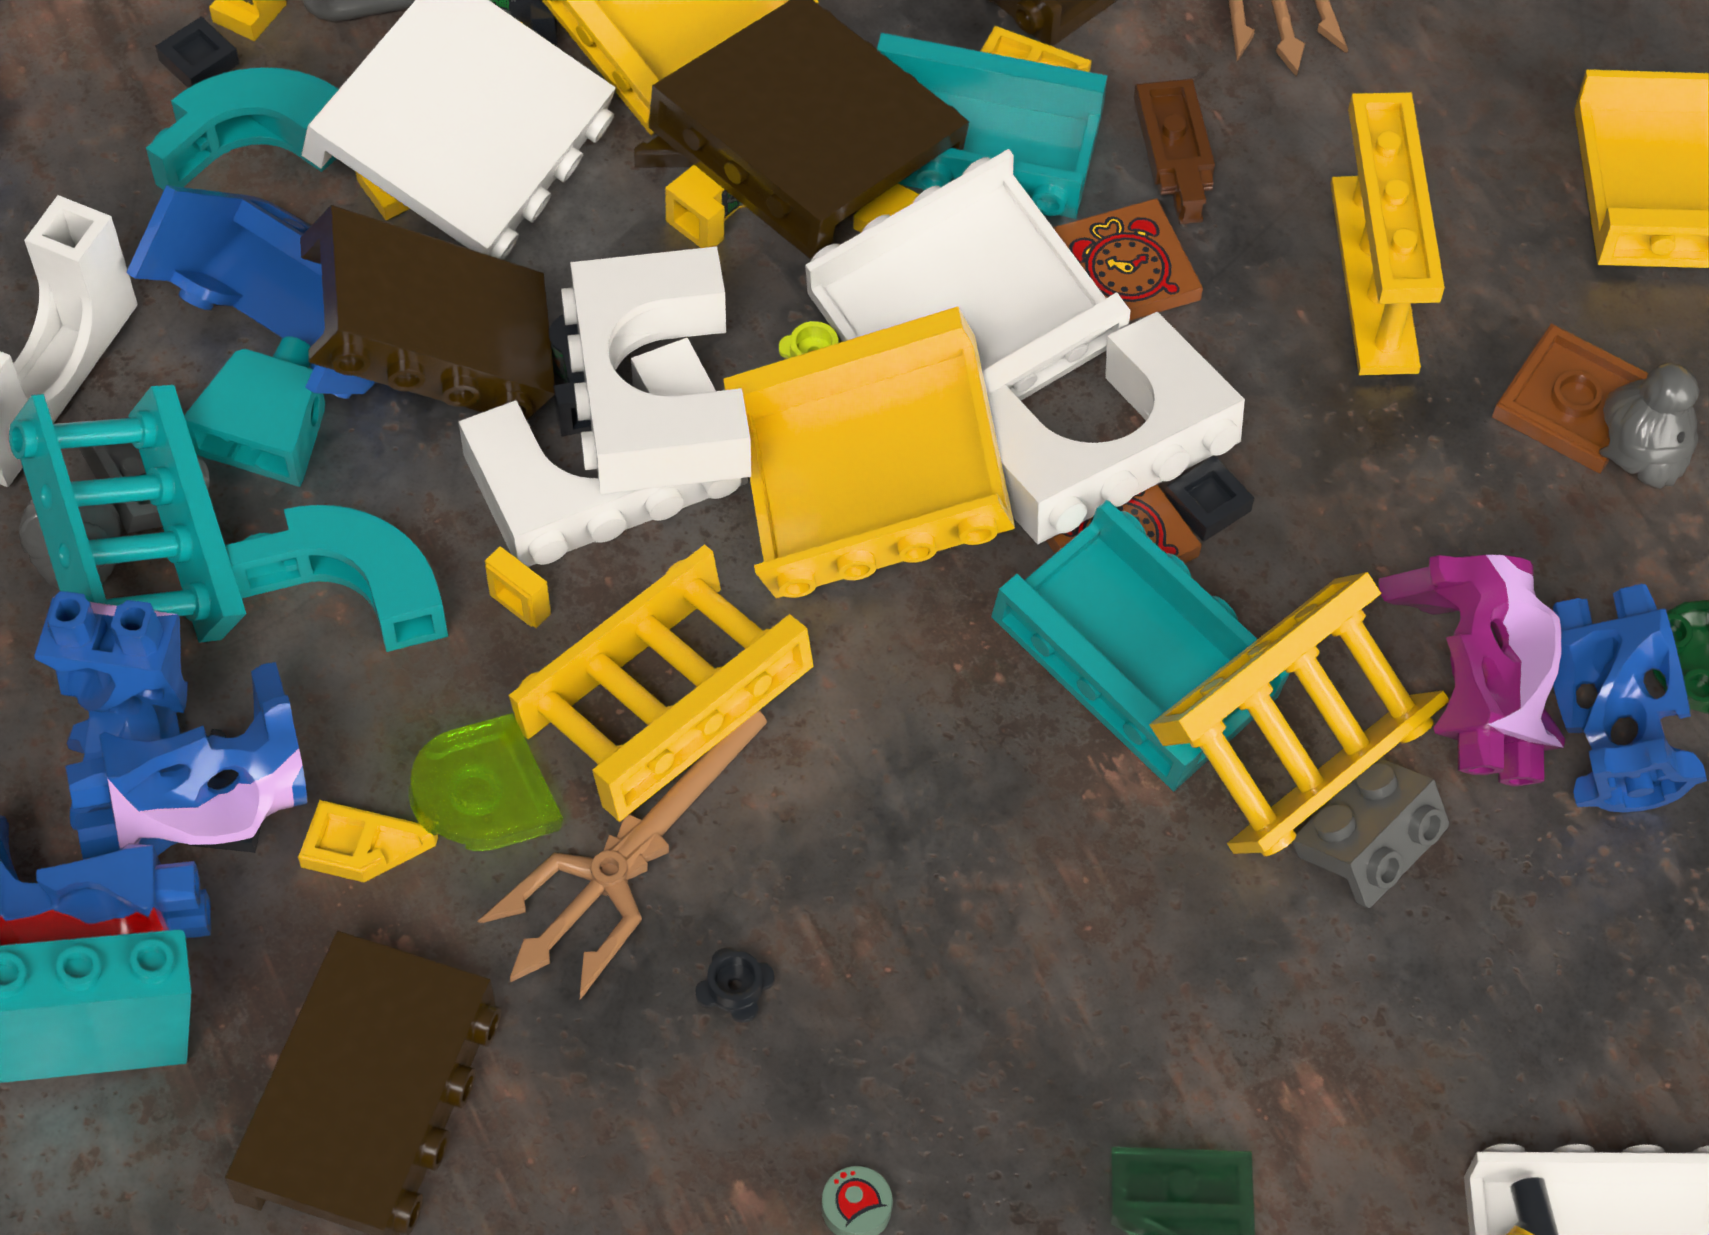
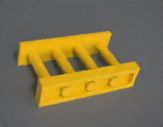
[1330,92,1445,375]
[509,544,814,822]
[1149,572,1450,856]

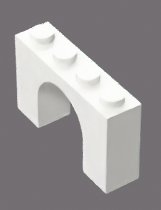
[0,195,138,487]
[561,247,751,494]
[987,312,1245,545]
[458,338,748,567]

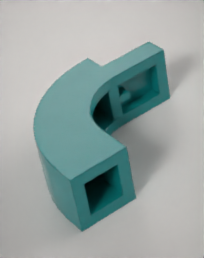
[146,68,339,190]
[226,505,449,652]

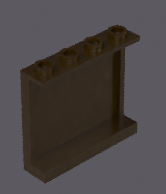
[648,0,969,260]

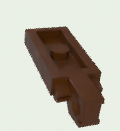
[1134,79,1215,224]

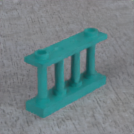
[9,385,246,643]

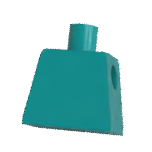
[184,336,325,487]

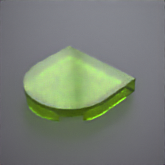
[408,713,563,851]

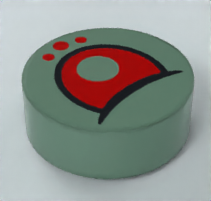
[822,1166,892,1235]

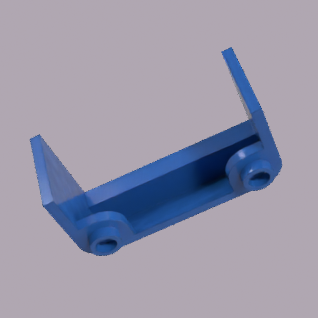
[126,185,376,399]

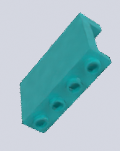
[877,33,1108,219]
[991,500,1290,792]
[0,930,191,1083]

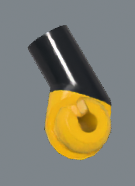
[1506,1177,1559,1235]

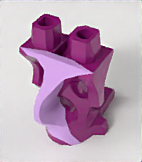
[1379,555,1565,786]

